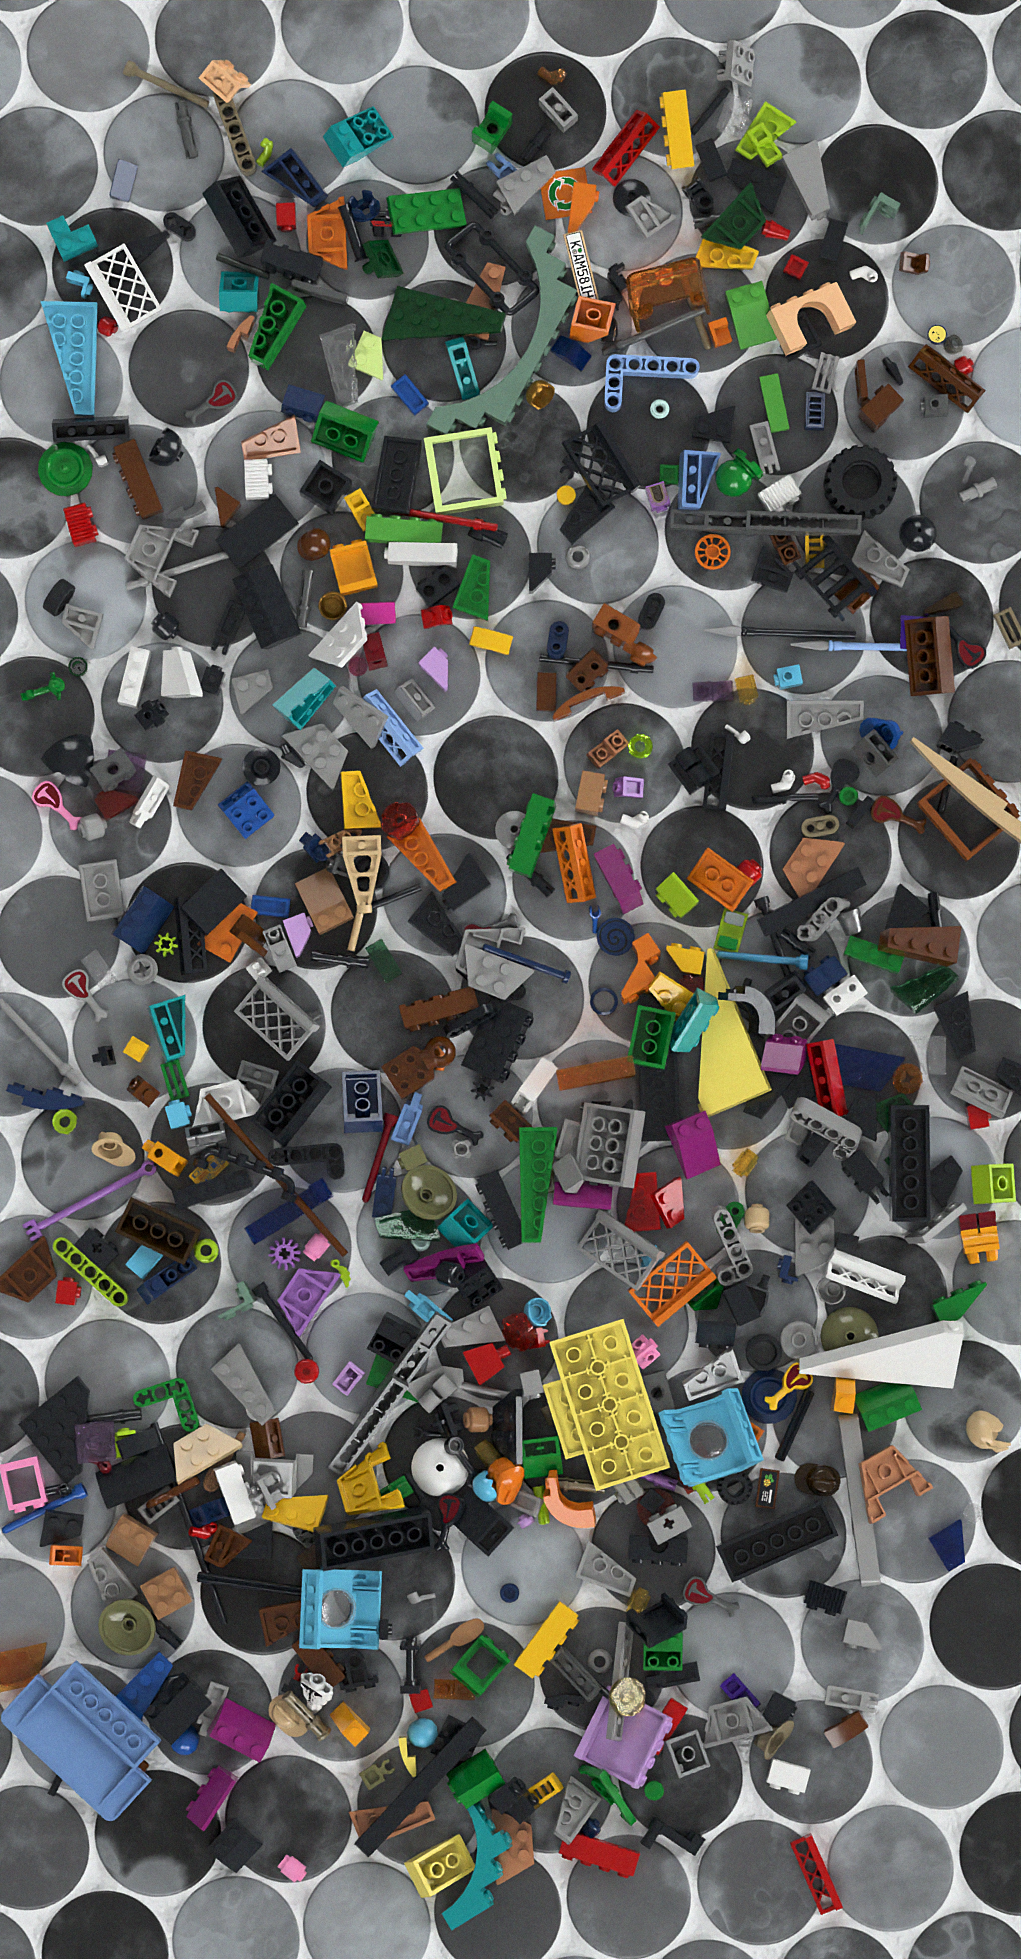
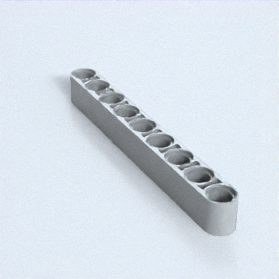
[838,1413,881,1587]

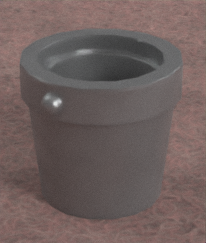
[836,907,864,936]

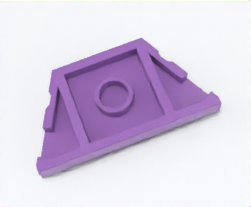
[277,1268,341,1337]

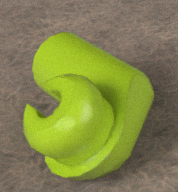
[255,138,274,167]

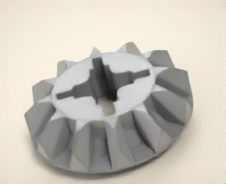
[127,954,158,985]

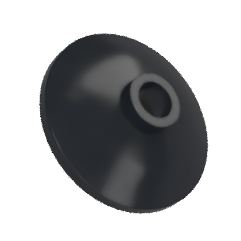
[613,179,651,217]
[242,748,281,786]

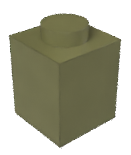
[397,1144,428,1172]

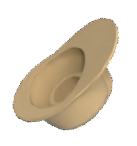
[92,1132,135,1167]
[268,1694,309,1737]

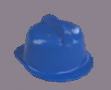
[859,718,903,749]

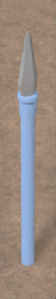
[791,640,907,651]

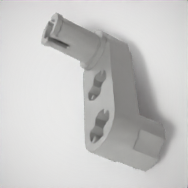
[797,897,850,941]

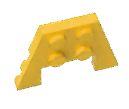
[337,1442,405,1515]

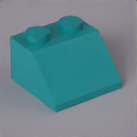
[219,271,259,313]
[437,1199,493,1247]

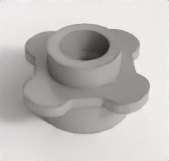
[452,1140,471,1159]

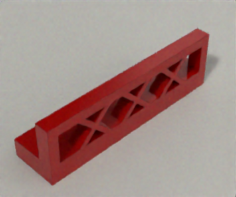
[592,110,660,187]
[790,1833,843,1915]

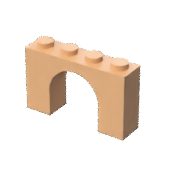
[766,282,856,356]

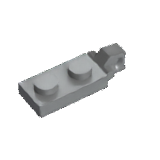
[197,1681,229,1737]

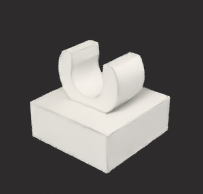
[246,956,272,980]

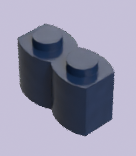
[803,955,848,997]

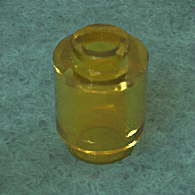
[732,1148,759,1177]
[474,1439,501,1468]
[626,1587,651,1613]

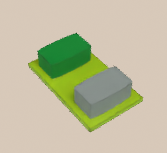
[713,908,748,952]

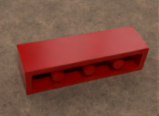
[806,1039,848,1116]
[559,1832,640,1878]

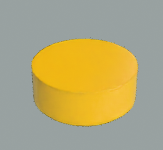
[557,485,576,505]

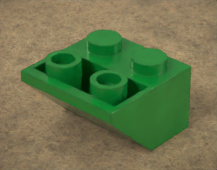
[522,1435,563,1479]
[643,1631,683,1671]

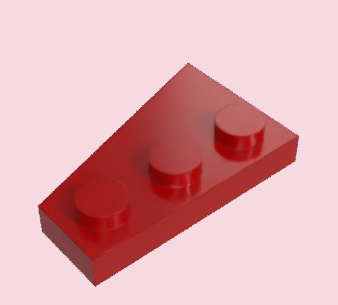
[625,1172,661,1232]

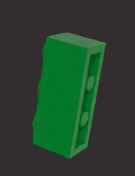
[843,936,904,974]

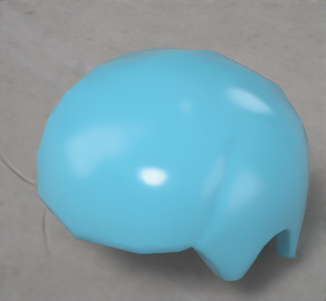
[523,1298,552,1327]
[472,1470,497,1502]
[407,1718,438,1748]

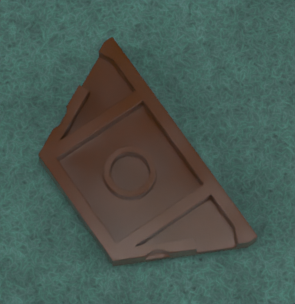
[0,1236,57,1303]

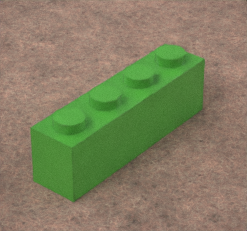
[365,514,443,544]

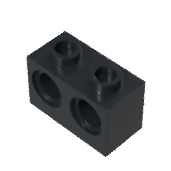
[415,565,460,608]

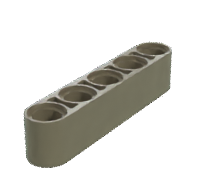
[213,91,256,176]

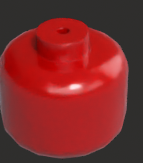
[97,316,118,337]
[954,356,974,375]

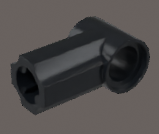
[467,517,508,549]
[380,1240,420,1276]

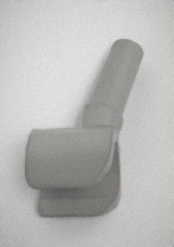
[407,1591,436,1604]

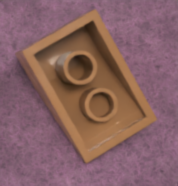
[295,868,354,935]

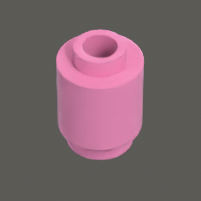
[303,1233,330,1261]
[278,1855,307,1883]

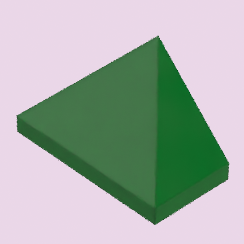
[687,1278,724,1311]

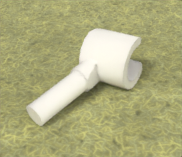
[87,444,108,467]
[725,724,751,744]

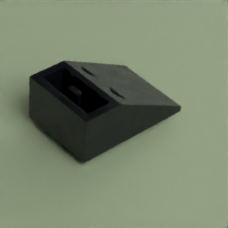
[454,1488,514,1557]

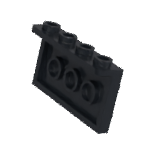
[461,996,534,1083]

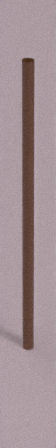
[204,1093,348,1257]

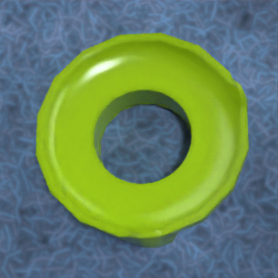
[52,1109,77,1134]
[194,1238,219,1263]

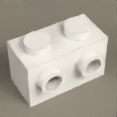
[822,975,868,1017]
[766,1758,811,1795]

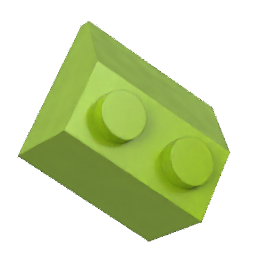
[655,872,699,919]
[971,1164,1016,1204]

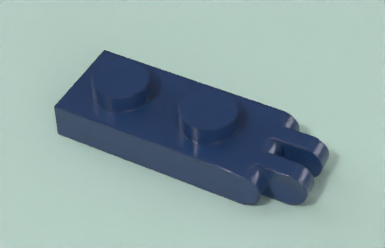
[372,1166,397,1220]

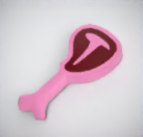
[32,781,82,830]

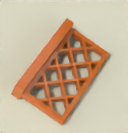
[627,1241,717,1327]

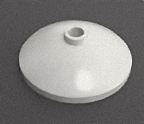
[411,1438,468,1496]

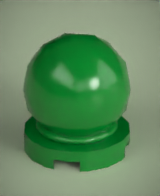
[715,448,763,497]

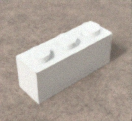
[117,646,151,709]
[213,1460,258,1525]

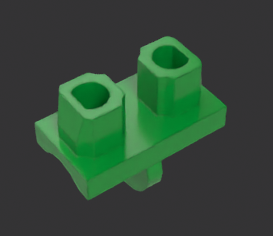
[380,1475,414,1498]

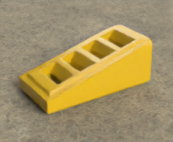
[805,535,824,568]
[527,1772,564,1805]

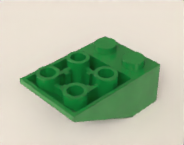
[929,1280,987,1322]

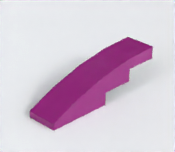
[403,1243,485,1282]

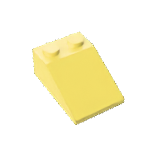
[404,1834,475,1898]

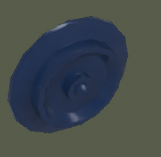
[742,1368,797,1424]

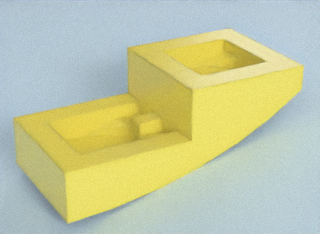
[399,1736,417,1777]

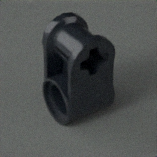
[681,176,714,214]

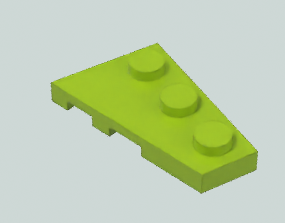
[735,101,796,160]

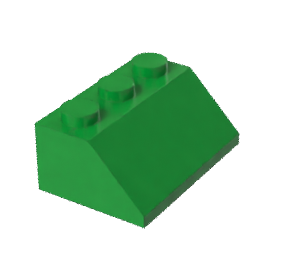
[311,401,379,463]
[626,1005,676,1069]
[855,1382,922,1432]

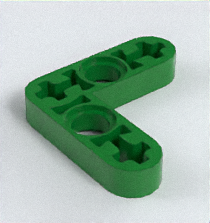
[133,1378,200,1432]

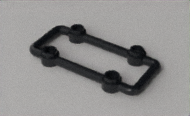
[444,222,539,316]

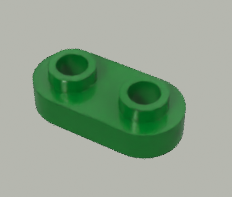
[716,1202,745,1237]

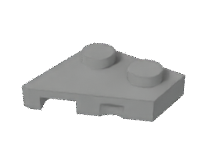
[61,604,103,650]
[231,669,274,715]

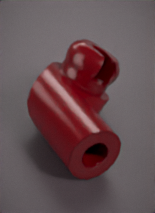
[87,1453,112,1474]

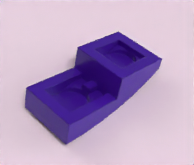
[720,1673,761,1709]

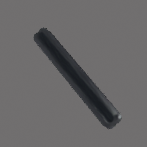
[775,1389,814,1462]

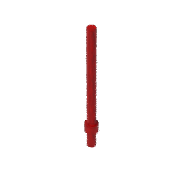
[387,509,498,531]

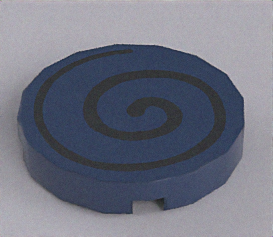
[596,918,635,956]

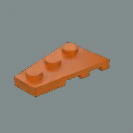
[197,903,258,963]

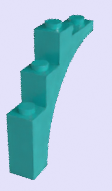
[442,1802,513,1931]

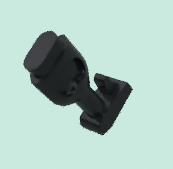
[601,295,622,342]

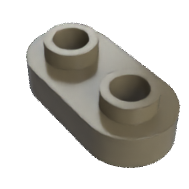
[801,815,839,838]

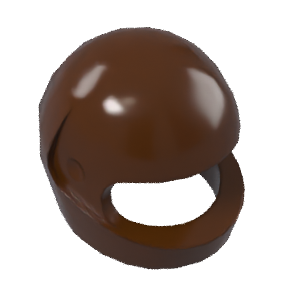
[297,528,331,561]

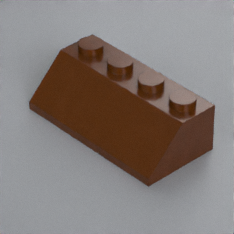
[904,616,955,696]

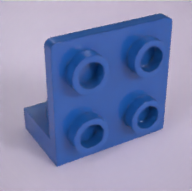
[218,781,274,839]

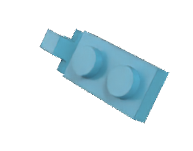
[404,1290,453,1322]

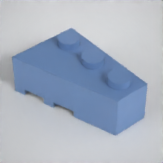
[677,450,721,510]

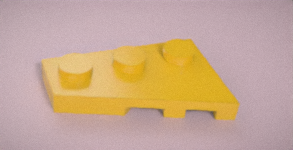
[692,239,759,270]
[340,771,383,830]

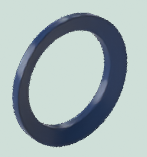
[590,987,618,1016]

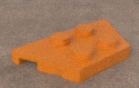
[307,196,348,270]

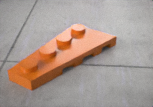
[387,818,456,892]

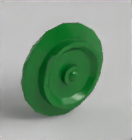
[38,442,93,496]

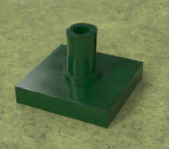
[362,240,404,279]

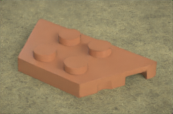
[782,838,845,897]
[491,1808,534,1885]

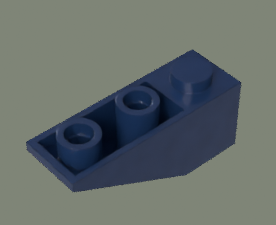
[136,1257,198,1305]

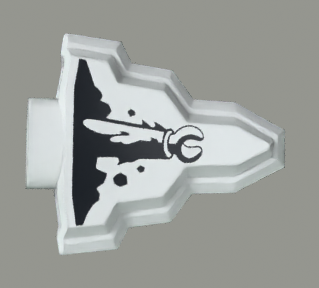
[301,1673,333,1714]

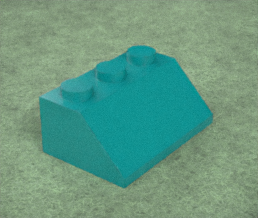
[670,988,719,1052]

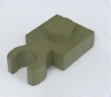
[359,1759,395,1790]

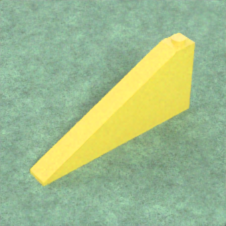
[698,948,772,1117]

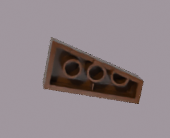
[878,926,962,967]

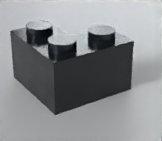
[489,1776,541,1825]

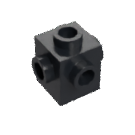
[134,699,169,731]

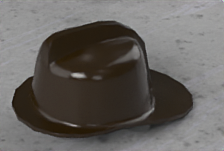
[794,1463,841,1496]

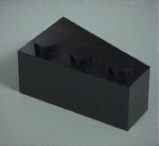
[260,238,323,284]

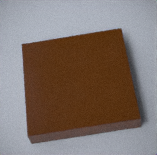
[854,359,868,405]

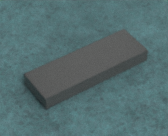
[291,279,348,305]
[550,1646,603,1702]

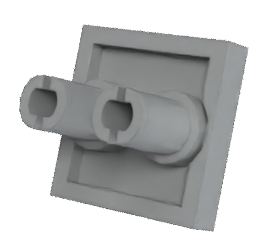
[717,40,755,88]

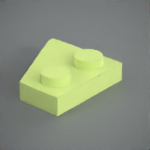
[349,331,383,380]

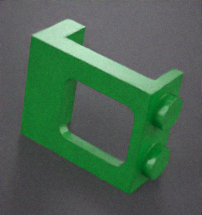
[449,1635,511,1698]

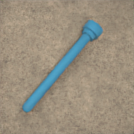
[716,951,809,970]

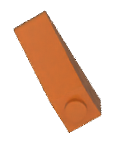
[567,182,599,233]

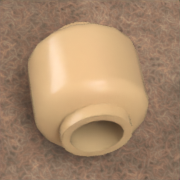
[744,1204,770,1233]

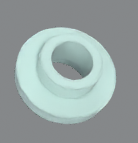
[650,399,669,419]

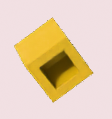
[123,1036,151,1063]

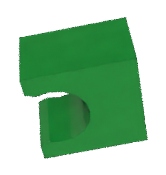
[472,101,513,154]

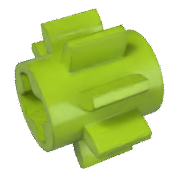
[154,933,179,957]

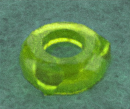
[628,734,653,759]

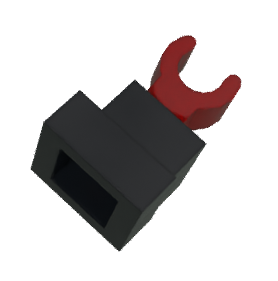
[281,1664,308,1699]

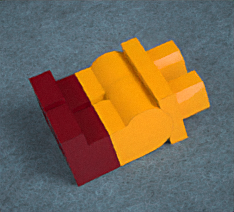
[957,1211,1000,1265]

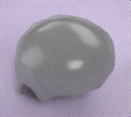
[816,1277,846,1305]

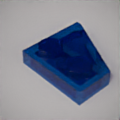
[928,1519,965,1572]

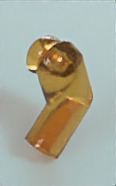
[537,66,567,84]

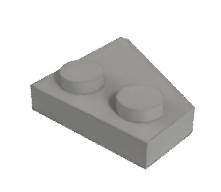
[625,196,676,239]

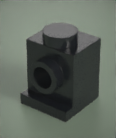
[200,665,226,696]

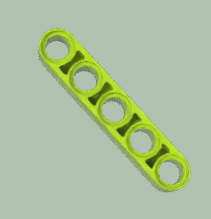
[53,1237,129,1306]

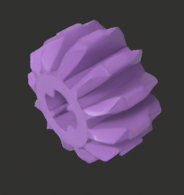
[268,1237,301,1270]

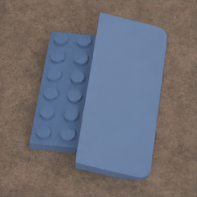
[1,1660,161,1821]

